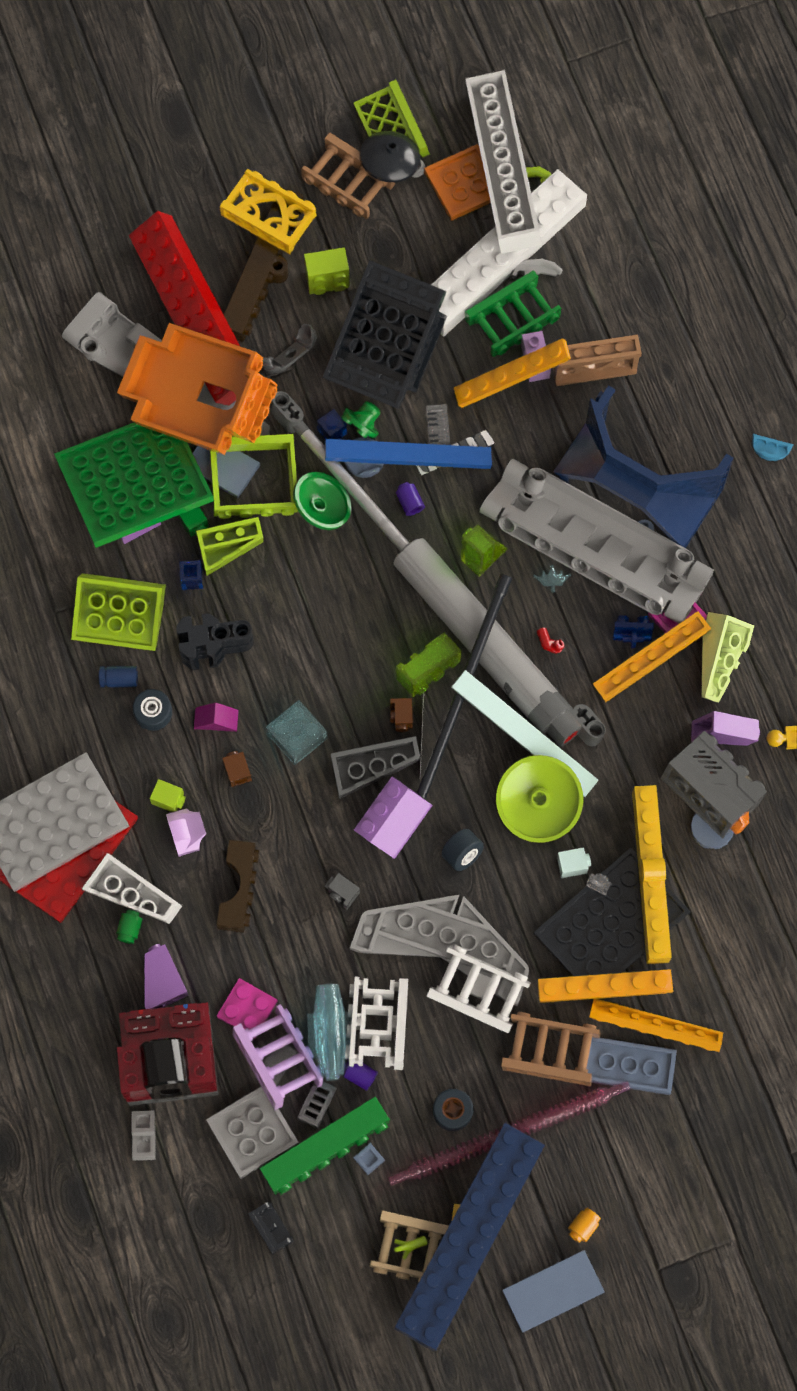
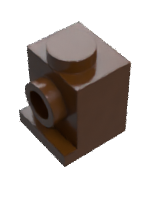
[390,698,413,732]

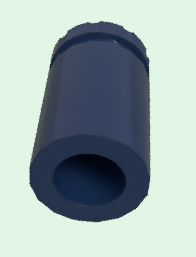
[99,666,138,688]

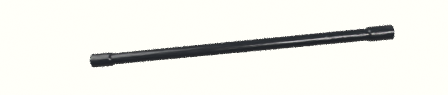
[409,574,512,840]

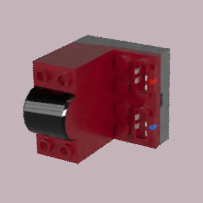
[117,1003,219,1106]

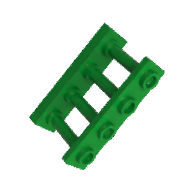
[465,270,561,357]

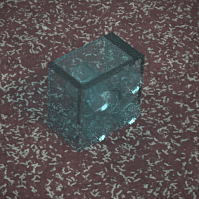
[266,700,328,765]

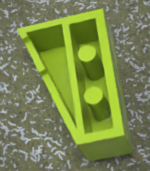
[196,517,263,576]

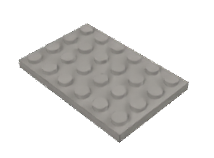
[0,752,130,892]

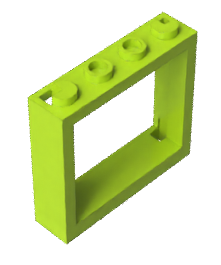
[209,434,298,519]

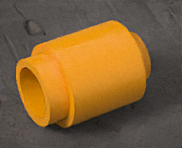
[568,1208,601,1243]

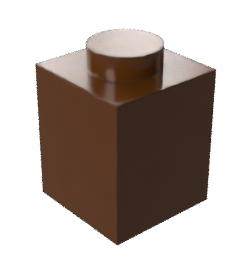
[222,751,252,787]

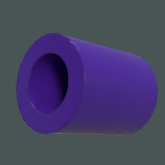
[396,482,425,516]
[342,1060,378,1091]

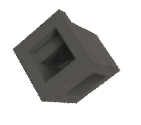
[325,873,360,910]

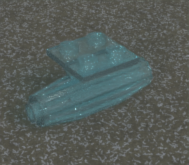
[307,984,352,1081]

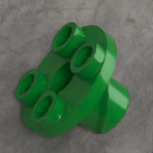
[341,401,381,439]

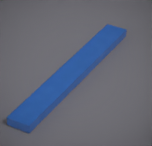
[325,439,492,469]

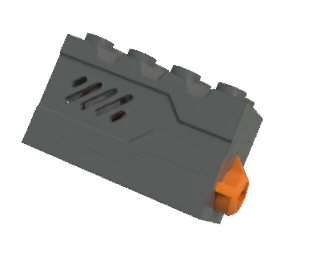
[660,731,767,839]

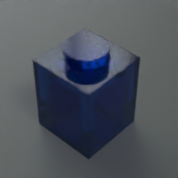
[317,409,347,440]
[179,560,203,590]

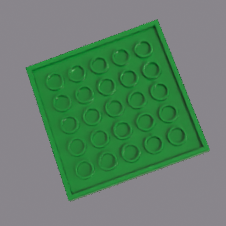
[54,422,214,548]

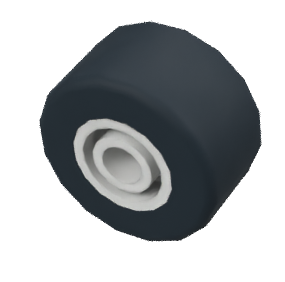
[133,689,172,731]
[442,829,483,871]

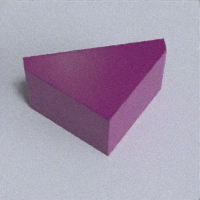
[194,703,239,732]

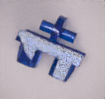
[613,616,653,648]

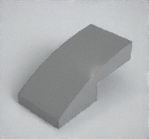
[132,1111,156,1161]

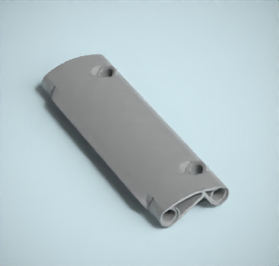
[479,459,714,624]

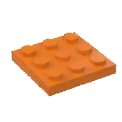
[424,144,491,221]

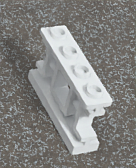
[345,977,408,1070]

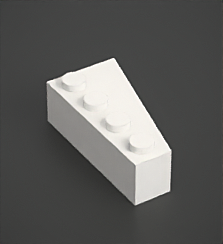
[82,853,182,924]

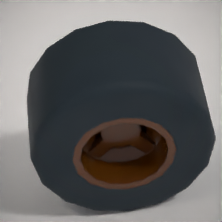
[433,1089,473,1131]

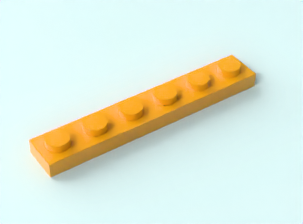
[454,338,571,408]
[593,611,711,703]
[538,969,673,1003]
[589,999,723,1052]

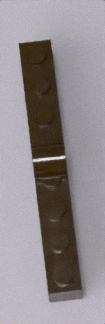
[224,187,303,342]

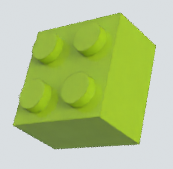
[304,247,350,295]

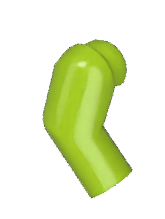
[526,167,552,184]

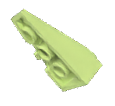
[702,612,754,703]

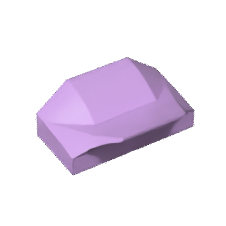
[166,809,206,857]

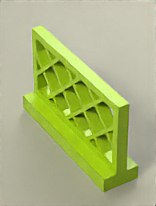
[354,80,430,158]

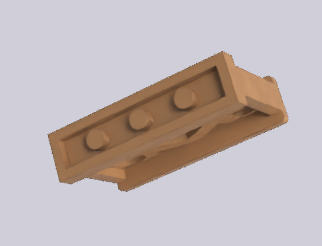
[553,335,642,386]

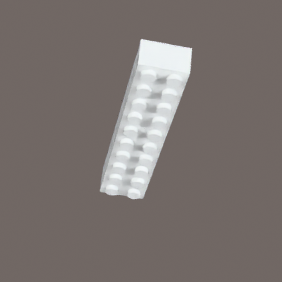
[466,70,542,254]
[432,169,587,337]

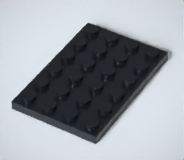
[533,848,691,977]

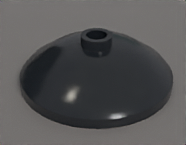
[360,131,420,183]

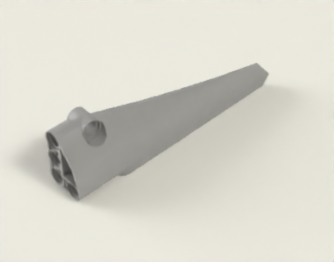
[62,292,270,436]

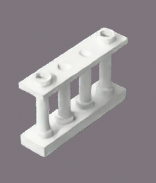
[427,945,531,1033]

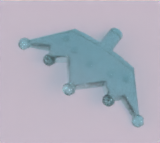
[533,565,571,592]

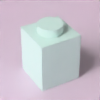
[557,848,591,878]

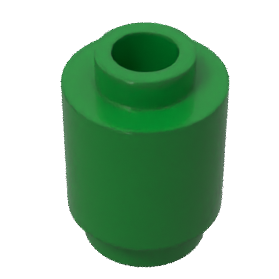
[116,910,143,944]

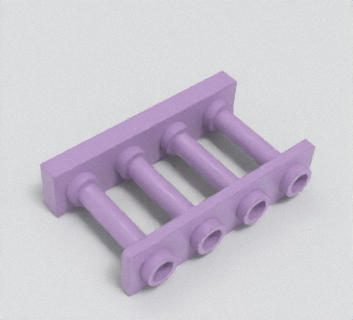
[232,1004,324,1110]

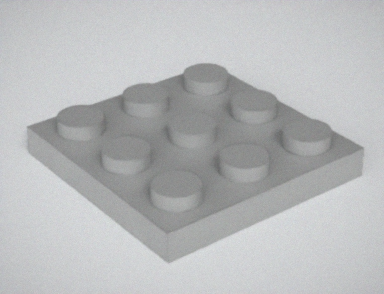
[206,1087,299,1179]

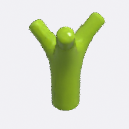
[394,1236,427,1260]

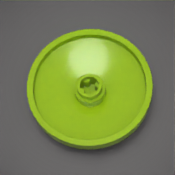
[496,755,583,843]

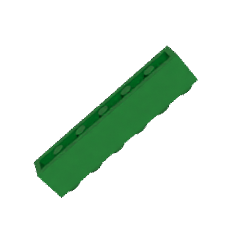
[260,1096,390,1195]

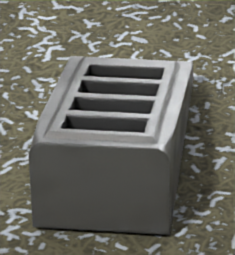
[297,1082,337,1129]

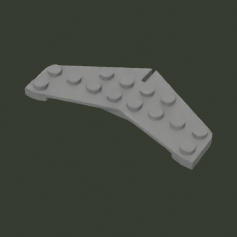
[350,895,529,1006]

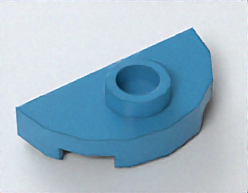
[752,434,793,461]

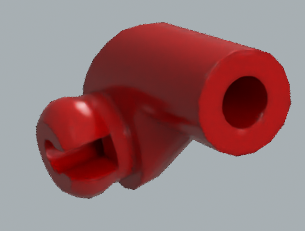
[536,628,565,654]

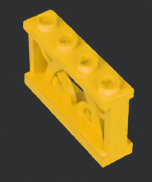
[220,169,316,254]

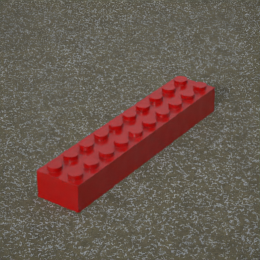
[129,211,240,406]

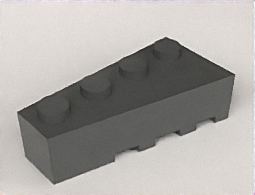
[331,736,420,799]

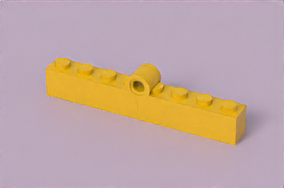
[632,785,672,964]

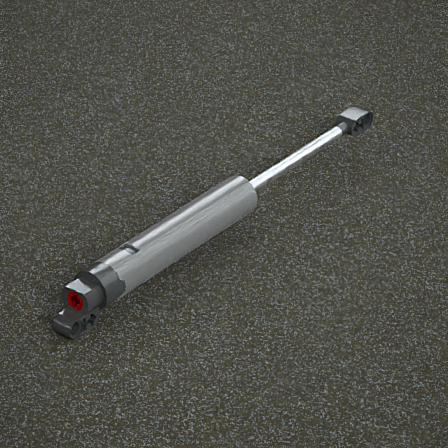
[270,391,606,748]

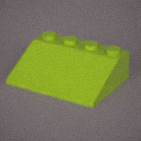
[71,573,166,651]

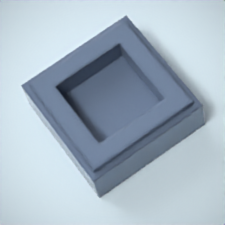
[353,1143,385,1175]

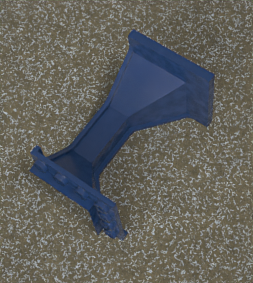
[553,386,733,548]

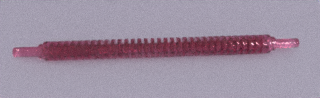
[388,1081,630,1186]

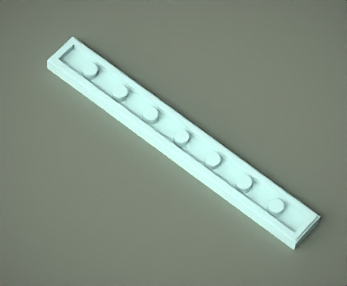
[451,670,598,797]

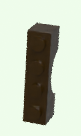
[217,840,260,933]

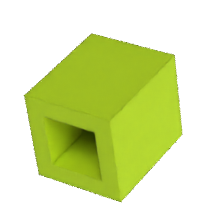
[150,779,186,812]

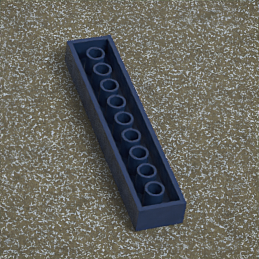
[394,1123,545,1352]

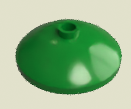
[293,472,351,530]

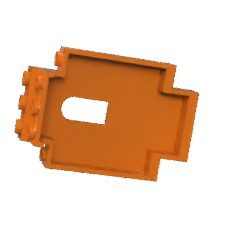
[117,323,277,455]

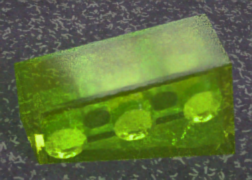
[461,524,508,577]
[396,632,462,697]

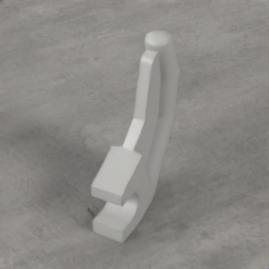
[512,259,563,279]

